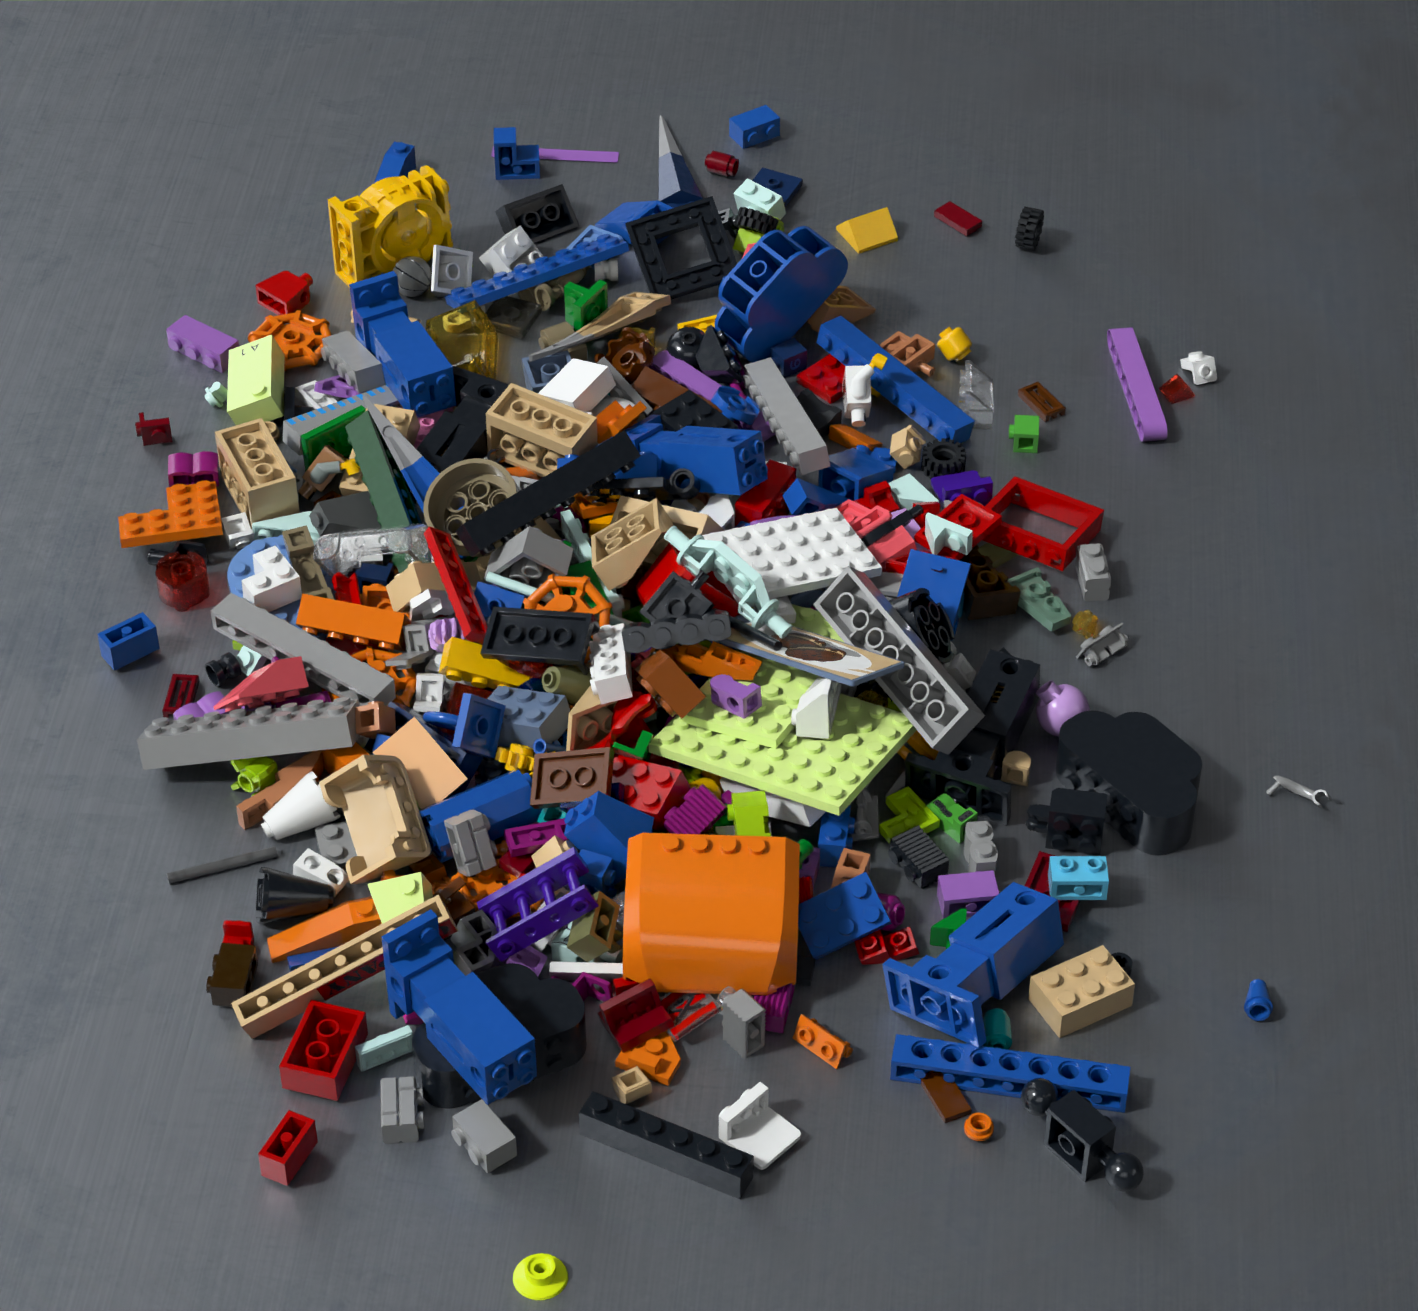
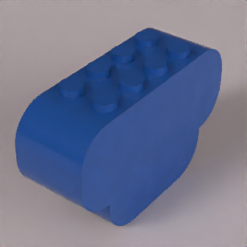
[714,226,848,363]

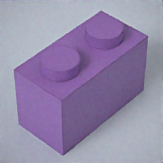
[937,870,999,919]

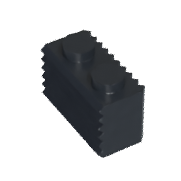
[888,825,949,889]

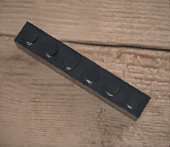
[579,1091,754,1199]

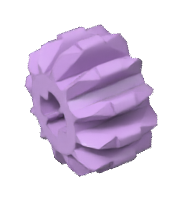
[428,617,471,653]

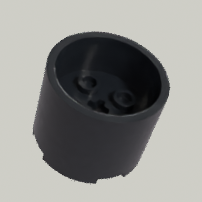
[889,588,955,665]

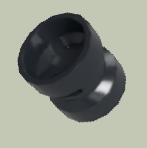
[205,652,241,687]

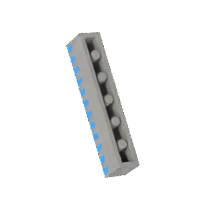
[283,384,404,456]

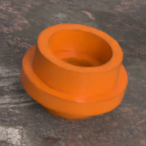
[964,1112,994,1141]

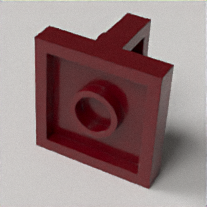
[597,979,674,1053]

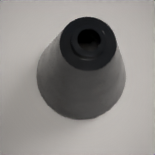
[256,867,334,924]

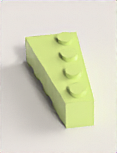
[367,872,433,924]

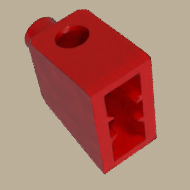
[255,271,313,315]

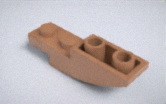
[236,750,324,830]

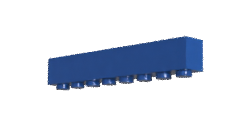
[816,315,975,444]

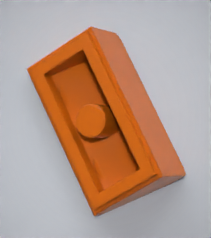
[829,424,882,452]

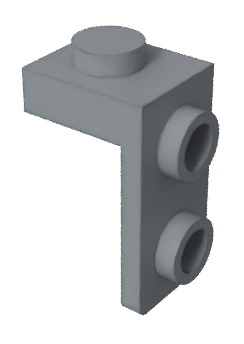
[385,623,435,670]

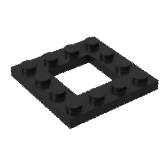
[625,196,737,300]

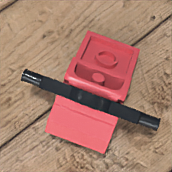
[835,499,924,572]

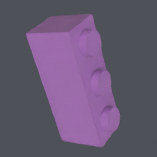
[166,315,239,373]

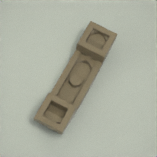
[282,525,334,599]

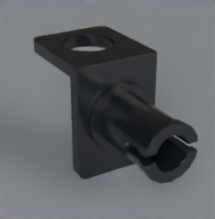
[147,540,209,580]

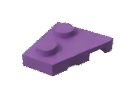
[314,375,375,399]

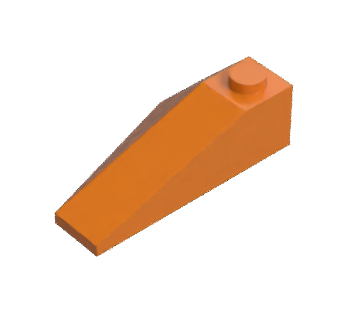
[267,896,382,963]

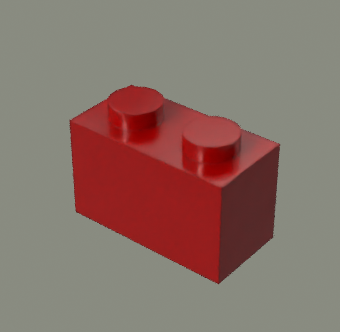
[258,1110,318,1186]

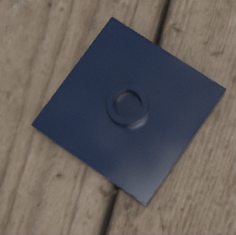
[752,167,803,207]

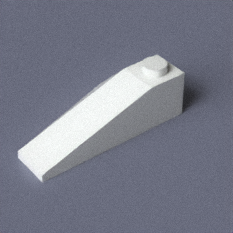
[791,676,843,739]

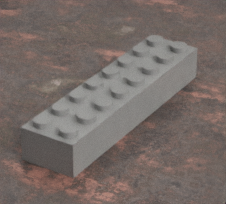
[813,566,985,755]
[137,697,360,770]

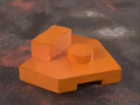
[615,1030,681,1086]

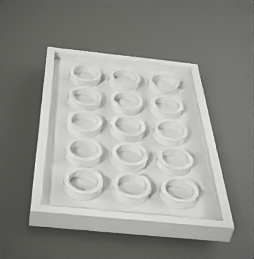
[702,508,882,604]

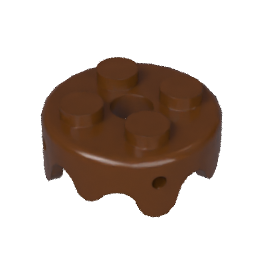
[595,327,655,384]

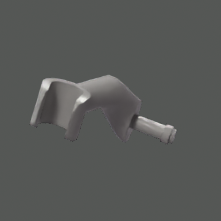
[1266,776,1331,808]

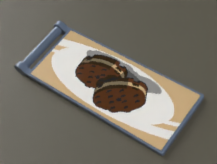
[703,608,905,686]

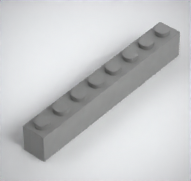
[742,357,830,475]
[211,593,396,706]

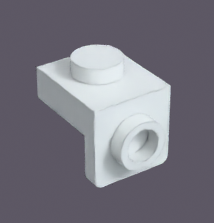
[1180,351,1217,385]
[221,512,254,549]

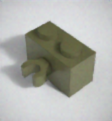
[567,891,623,962]

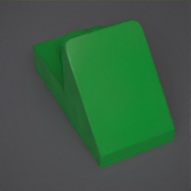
[930,908,967,949]

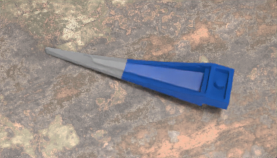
[363,396,468,560]

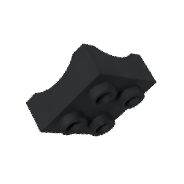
[796,388,842,438]

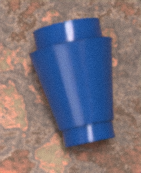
[1244,979,1273,1021]

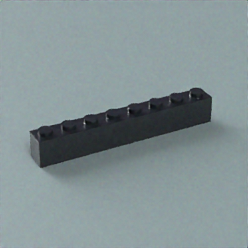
[455,430,641,558]

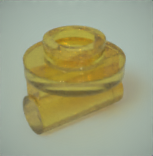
[1072,610,1098,639]

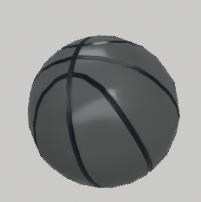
[393,256,432,297]

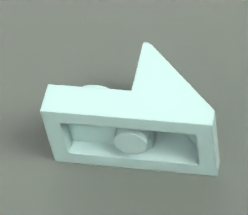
[925,512,973,555]

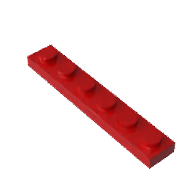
[424,526,488,644]

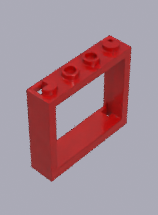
[983,476,1104,571]

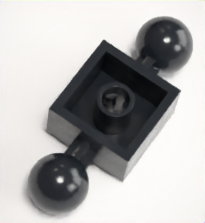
[1021,1078,1144,1192]

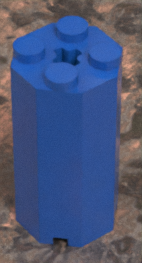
[419,770,543,863]

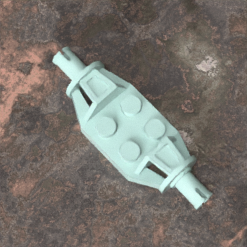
[664,526,792,639]

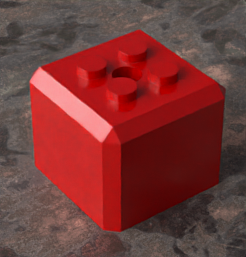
[636,543,740,617]

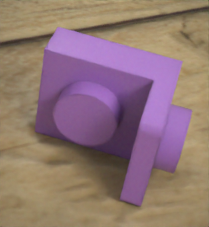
[499,946,548,977]

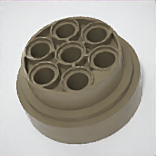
[423,458,520,557]

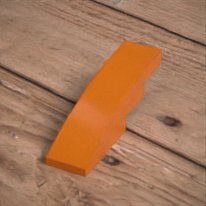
[649,641,763,680]

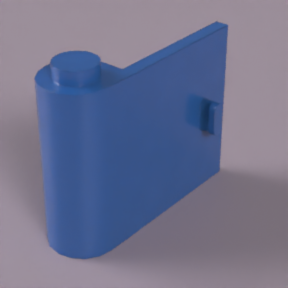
[897,549,971,641]

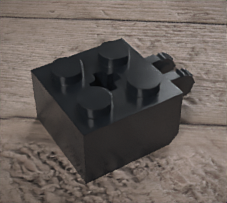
[1026,788,1108,855]

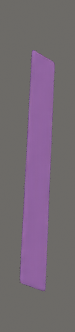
[491,147,619,163]

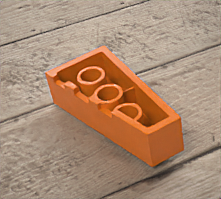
[296,593,411,652]

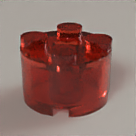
[155,551,210,612]

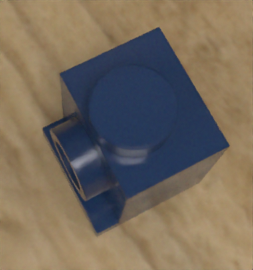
[355,563,395,594]

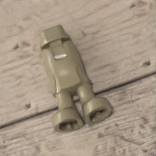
[518,265,591,311]

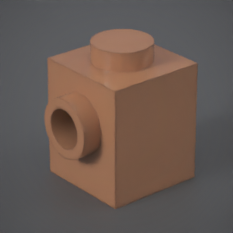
[355,701,396,739]

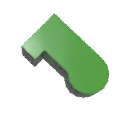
[926,794,978,844]

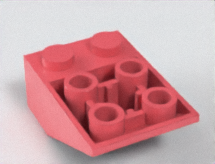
[213,656,309,713]

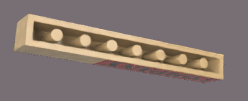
[231,895,458,1039]

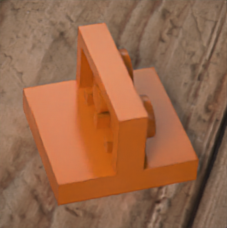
[596,400,647,444]

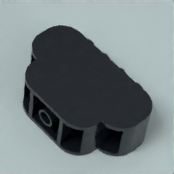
[1056,710,1202,856]
[412,963,587,1109]

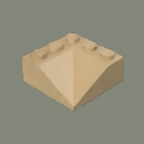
[591,498,673,591]

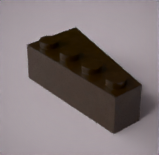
[959,545,1021,620]

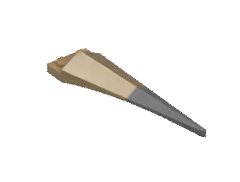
[529,292,671,362]

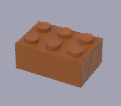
[634,649,706,719]

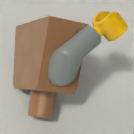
[298,445,361,500]

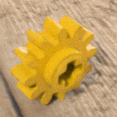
[495,743,534,774]

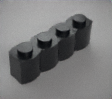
[621,610,732,653]

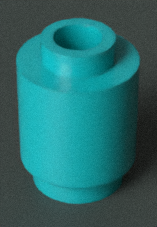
[983,1009,1012,1050]

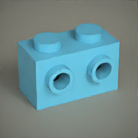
[1048,856,1109,900]

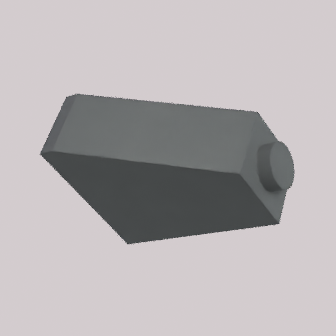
[309,491,385,543]

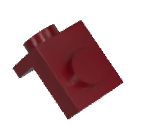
[135,412,173,446]

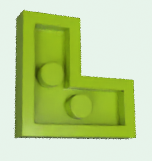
[879,786,940,844]

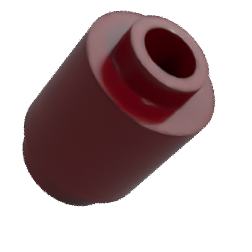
[705,150,739,177]

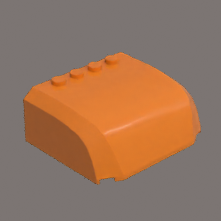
[623,833,800,995]

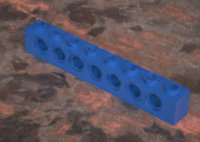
[890,1034,1130,1113]

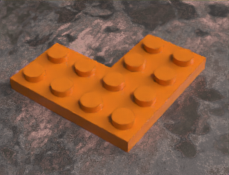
[118,480,223,548]

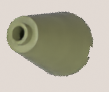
[542,662,592,706]

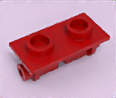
[331,572,362,605]

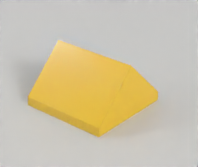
[836,207,898,254]

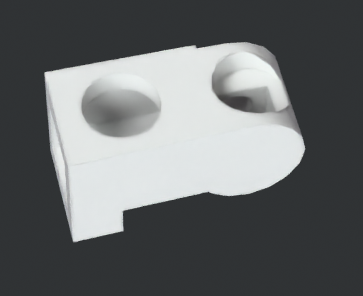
[293,848,349,897]

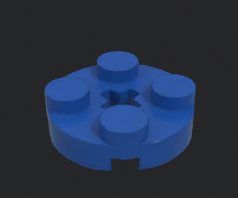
[711,386,760,425]

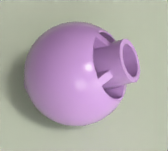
[1036,681,1090,737]

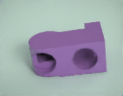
[710,674,762,719]

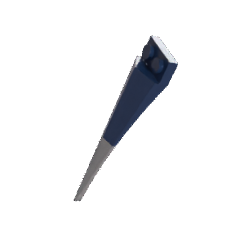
[658,115,703,208]

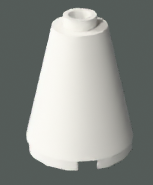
[261,771,340,840]

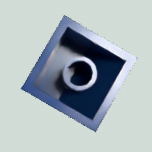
[818,448,894,501]
[564,791,654,885]

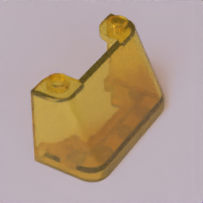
[426,300,498,380]

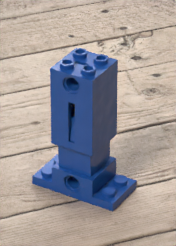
[349,271,456,418]
[597,414,768,495]
[882,882,1064,1048]
[381,909,537,1105]

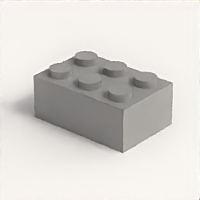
[484,526,574,594]

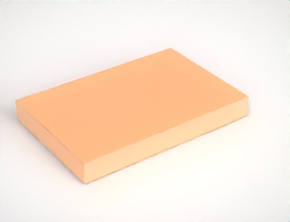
[372,717,468,809]

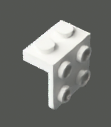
[719,1082,801,1170]

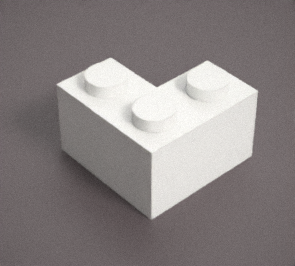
[241,545,302,612]

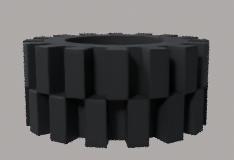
[1015,206,1044,250]
[734,207,779,234]
[921,438,966,479]

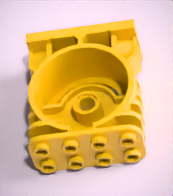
[327,165,453,288]

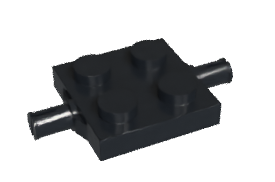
[640,570,715,646]

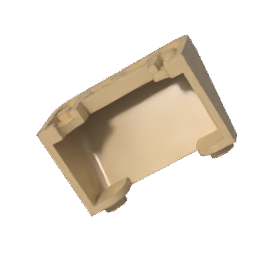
[319,754,431,884]

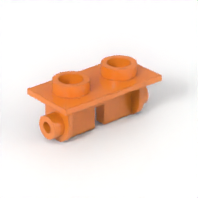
[793,1014,853,1069]

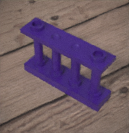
[477,847,599,962]

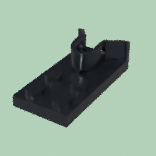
[480,607,600,675]

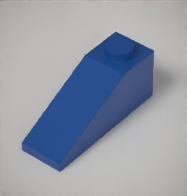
[374,141,416,183]

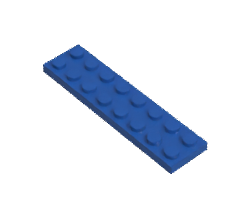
[445,234,630,312]

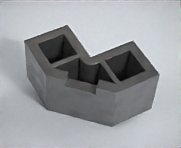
[450,910,497,976]

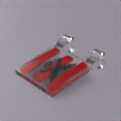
[660,986,736,1042]

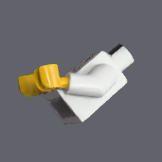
[842,353,888,427]

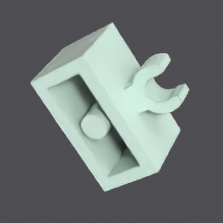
[733,178,786,220]

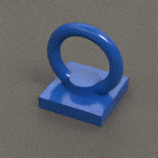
[423,693,506,758]

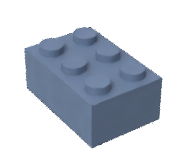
[487,686,570,748]

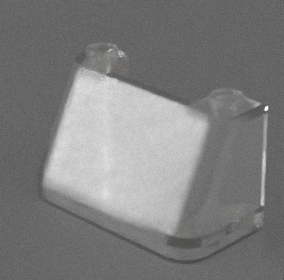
[313,523,433,577]

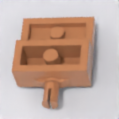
[879,331,935,377]

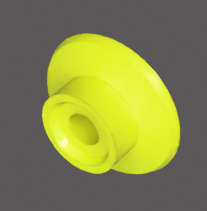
[513,1253,568,1300]

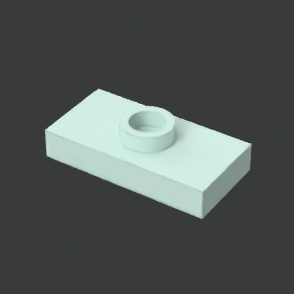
[355,1025,413,1072]

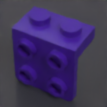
[931,470,993,510]

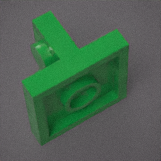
[564,279,608,332]

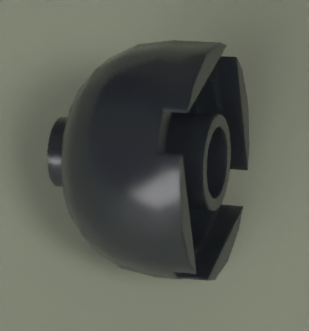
[666,327,705,373]

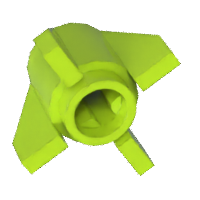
[230,756,278,796]

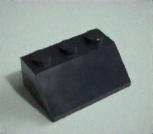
[495,184,579,243]

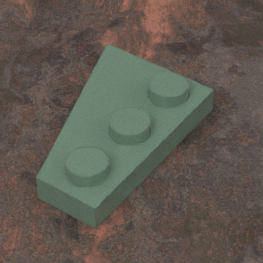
[1007,567,1071,632]

